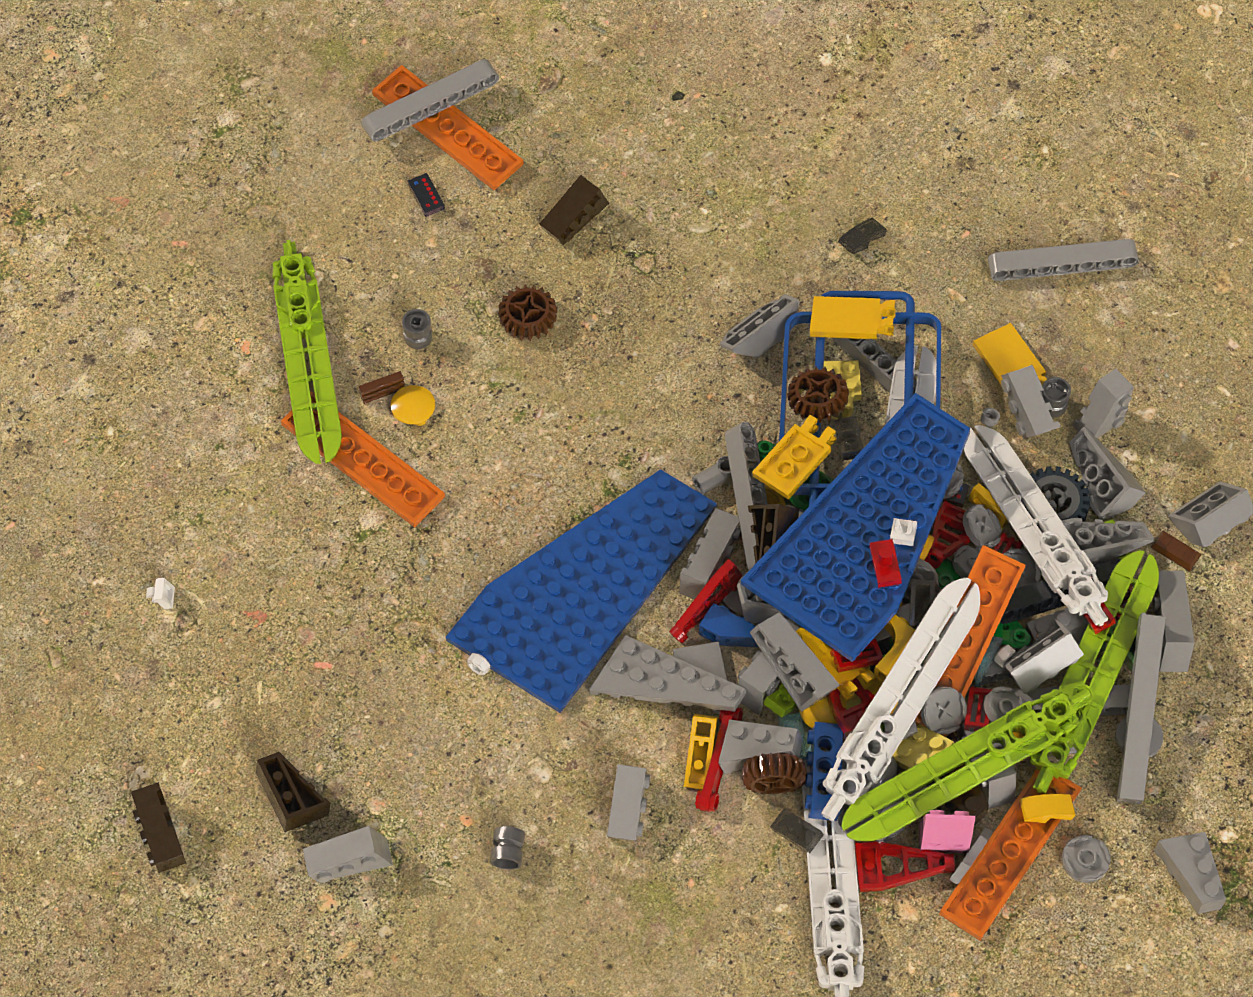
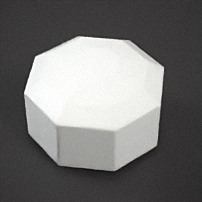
[994,645,1017,668]
[467,653,490,675]

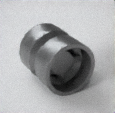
[402,309,432,349]
[1041,377,1071,417]
[490,826,525,870]

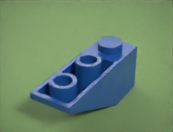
[699,603,759,648]

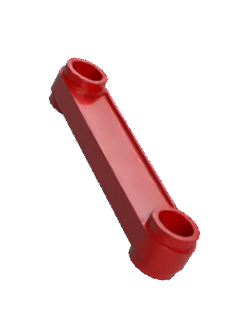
[695,707,743,812]

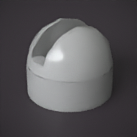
[981,408,1000,428]

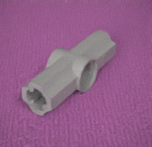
[692,456,733,495]

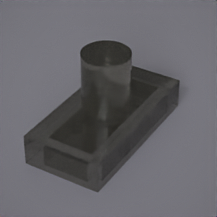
[770,808,824,854]

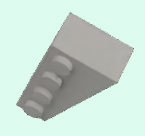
[679,508,742,599]
[1153,570,1195,672]
[750,612,840,712]
[737,618,801,715]
[955,702,1016,809]

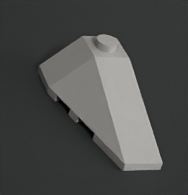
[1069,427,1146,520]
[1062,518,1155,565]

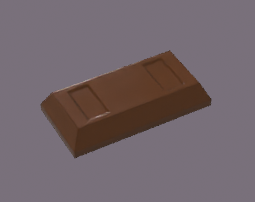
[1150,530,1202,572]

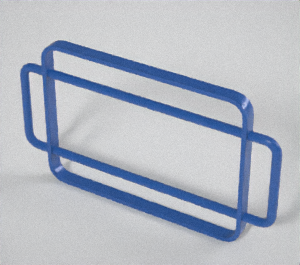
[779,291,941,506]

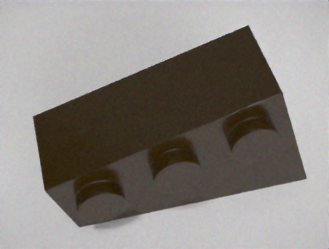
[539,175,609,245]
[748,504,799,564]
[926,740,989,826]
[256,752,331,832]
[131,782,186,873]

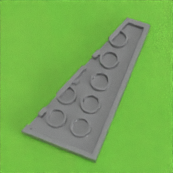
[589,635,747,712]

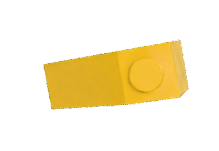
[684,714,718,790]

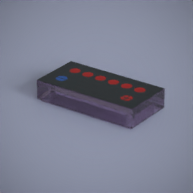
[407,173,445,217]

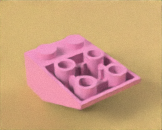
[919,810,975,853]

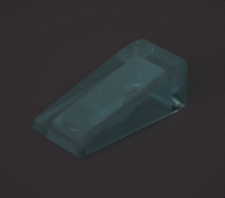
[975,636,1003,687]

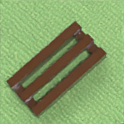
[359,371,405,404]

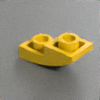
[1020,794,1075,823]

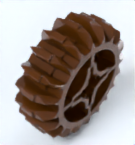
[498,284,557,341]
[787,366,849,423]
[742,752,807,794]

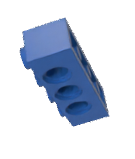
[805,722,843,821]

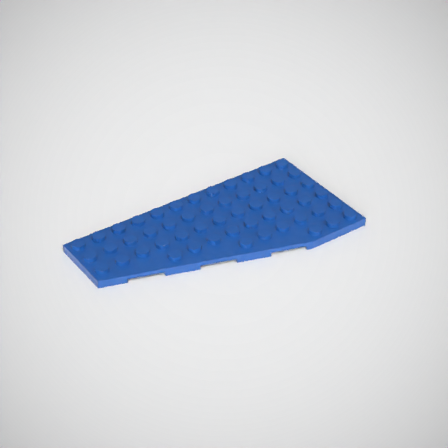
[741,393,970,662]
[446,469,717,713]

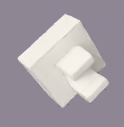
[890,518,917,546]
[146,578,175,609]

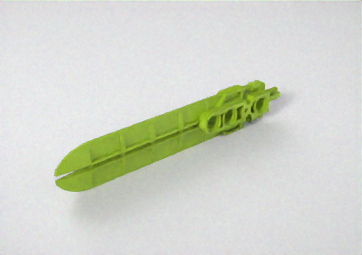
[272,240,342,464]
[1030,550,1159,794]
[841,689,1093,842]

